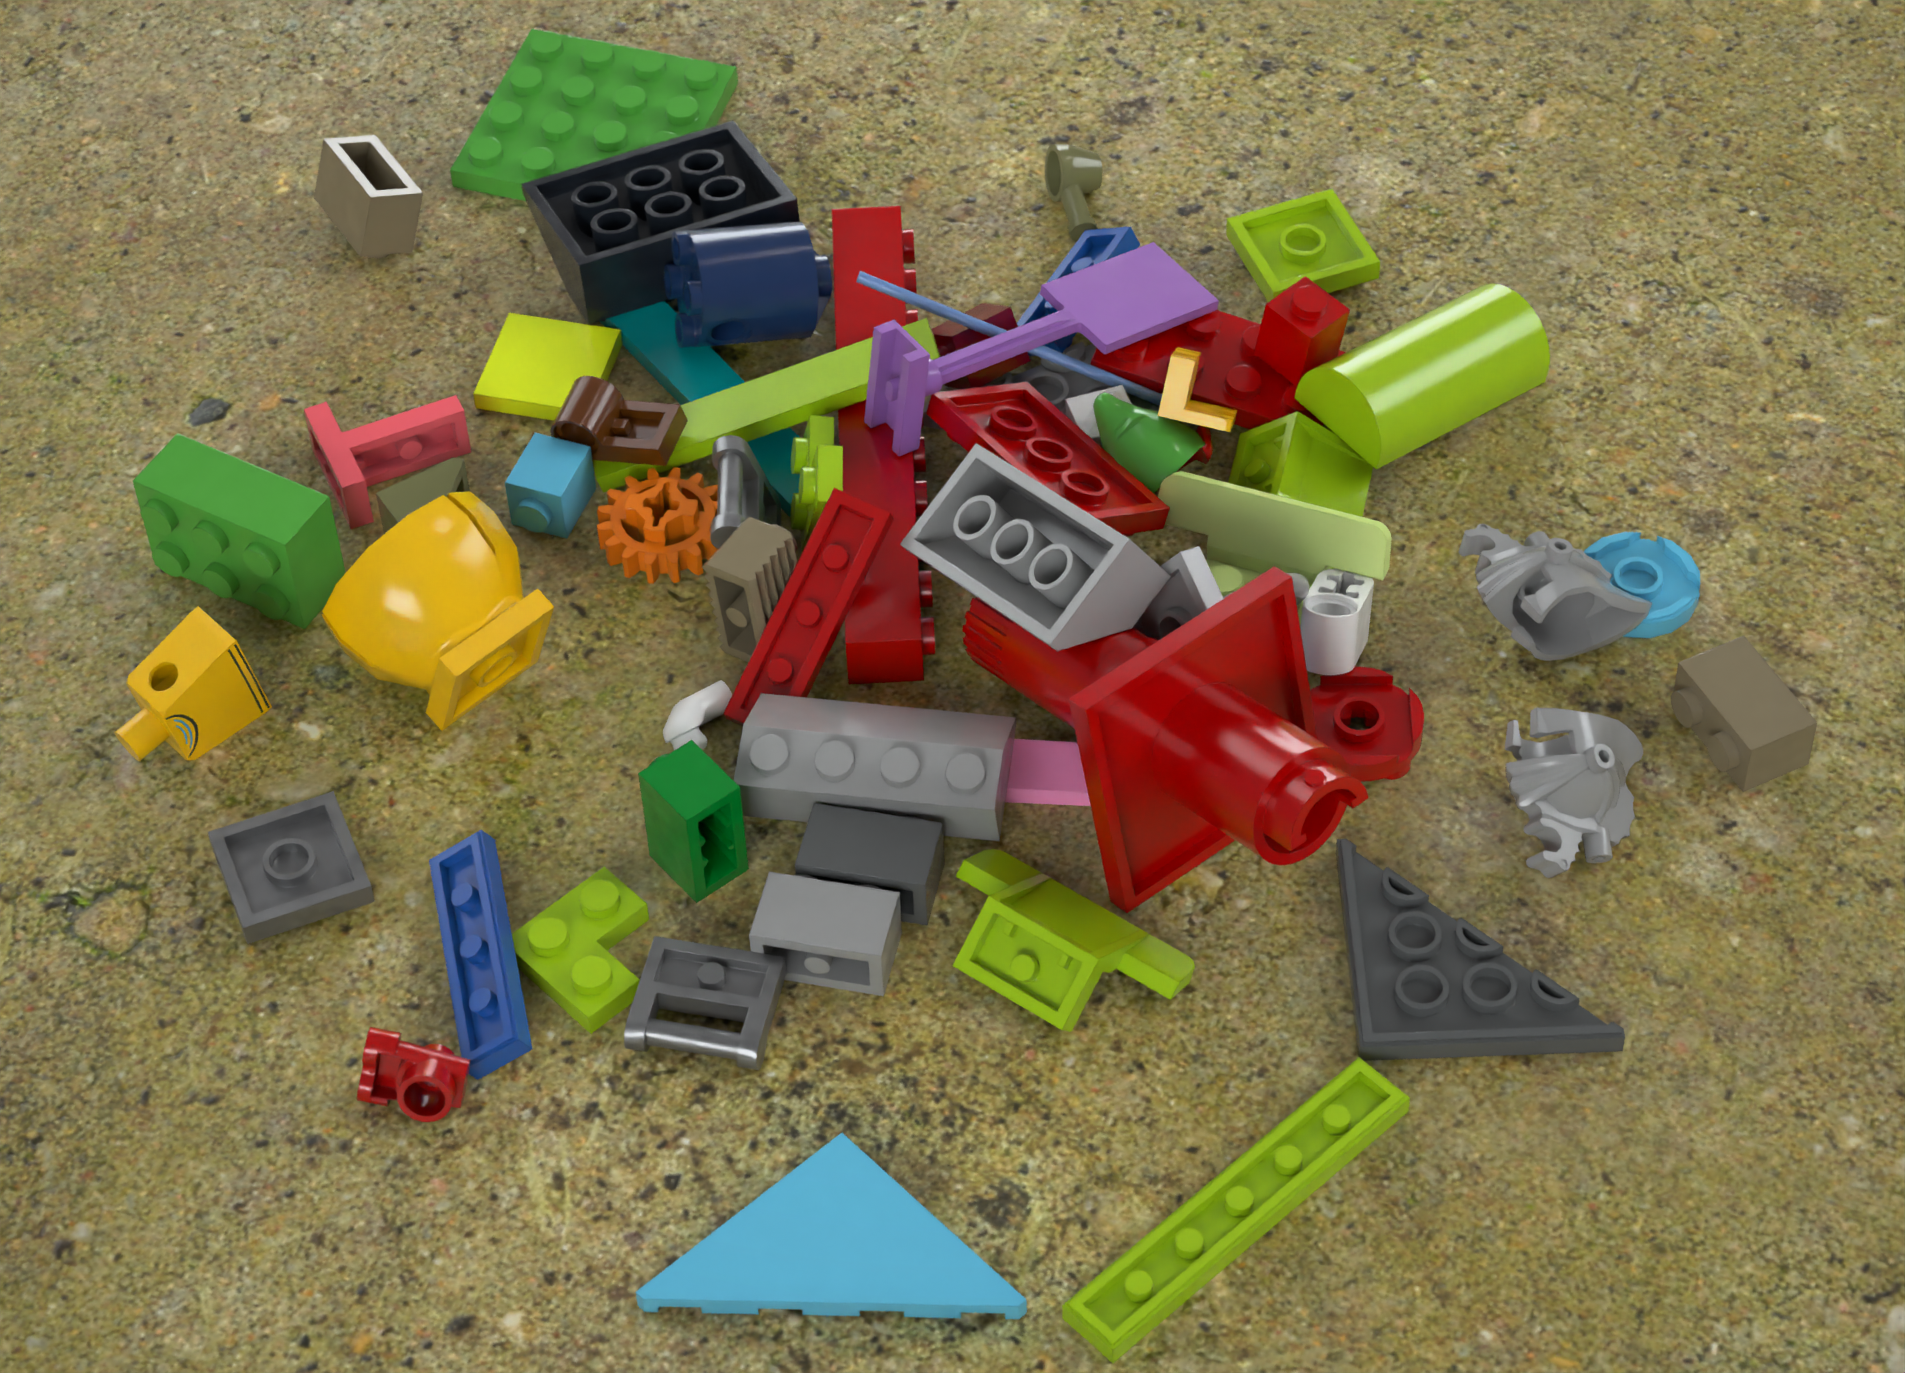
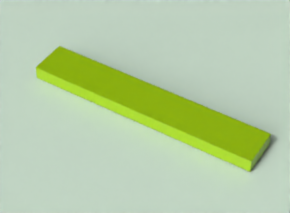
[592,318,940,493]
[1062,1057,1410,1363]

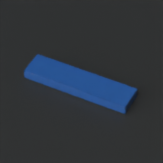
[429,829,533,1080]

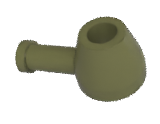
[1045,144,1103,241]

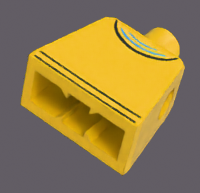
[114,606,272,762]

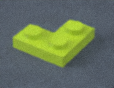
[790,415,843,552]
[512,867,649,1034]

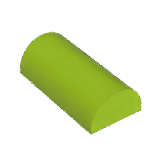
[1294,283,1550,470]

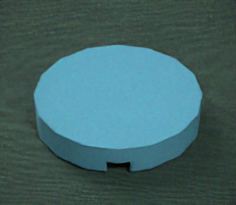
[1584,532,1700,638]

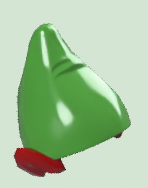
[1093,392,1213,494]

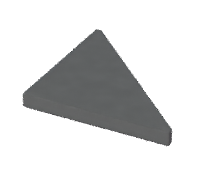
[1336,839,1625,1061]

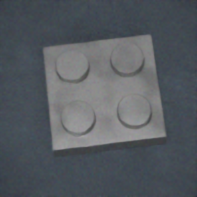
[208,791,375,944]

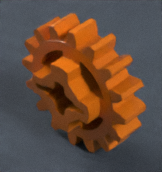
[596,467,718,584]

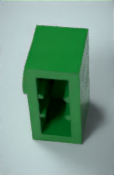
[638,740,749,903]

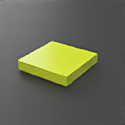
[473,313,623,421]

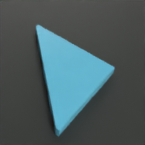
[635,1133,1027,1319]

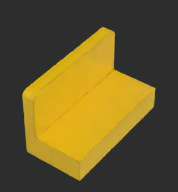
[1157,347,1237,432]

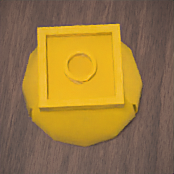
[322,491,554,731]

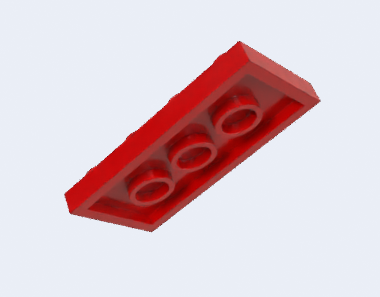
[1090,310,1346,430]
[926,382,1170,537]

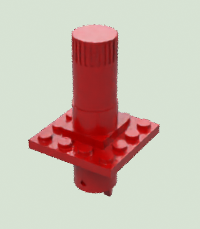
[962,566,1369,913]

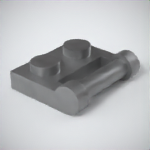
[710,435,781,549]
[624,936,787,1070]

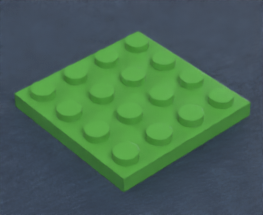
[450,29,738,201]

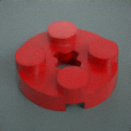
[1310,666,1424,782]

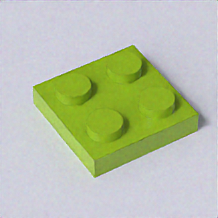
[1226,189,1380,302]

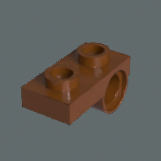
[550,376,688,466]

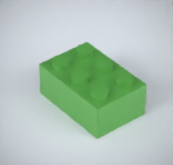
[133,433,346,629]

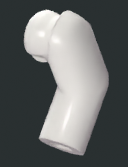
[663,680,732,750]

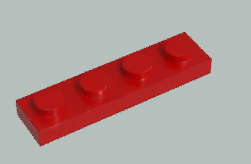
[723,488,894,726]

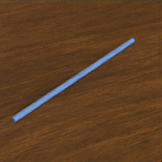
[856,271,1162,406]

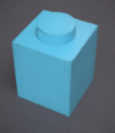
[505,433,596,539]

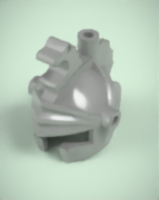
[1458,524,1652,661]
[1504,708,1643,878]

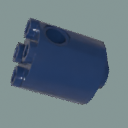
[664,222,832,348]

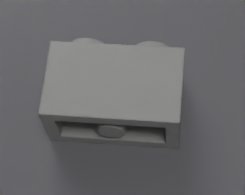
[749,872,902,996]

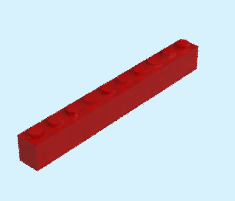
[832,206,935,685]

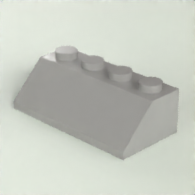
[900,443,1171,651]
[733,693,1016,841]

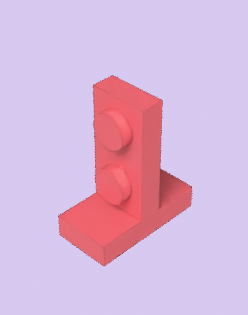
[304,395,471,529]

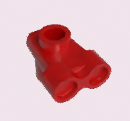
[357,1027,471,1122]

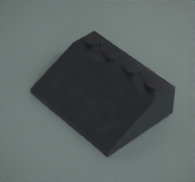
[521,120,800,324]

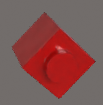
[1254,276,1350,386]

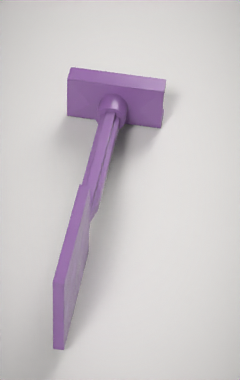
[864,242,1219,456]

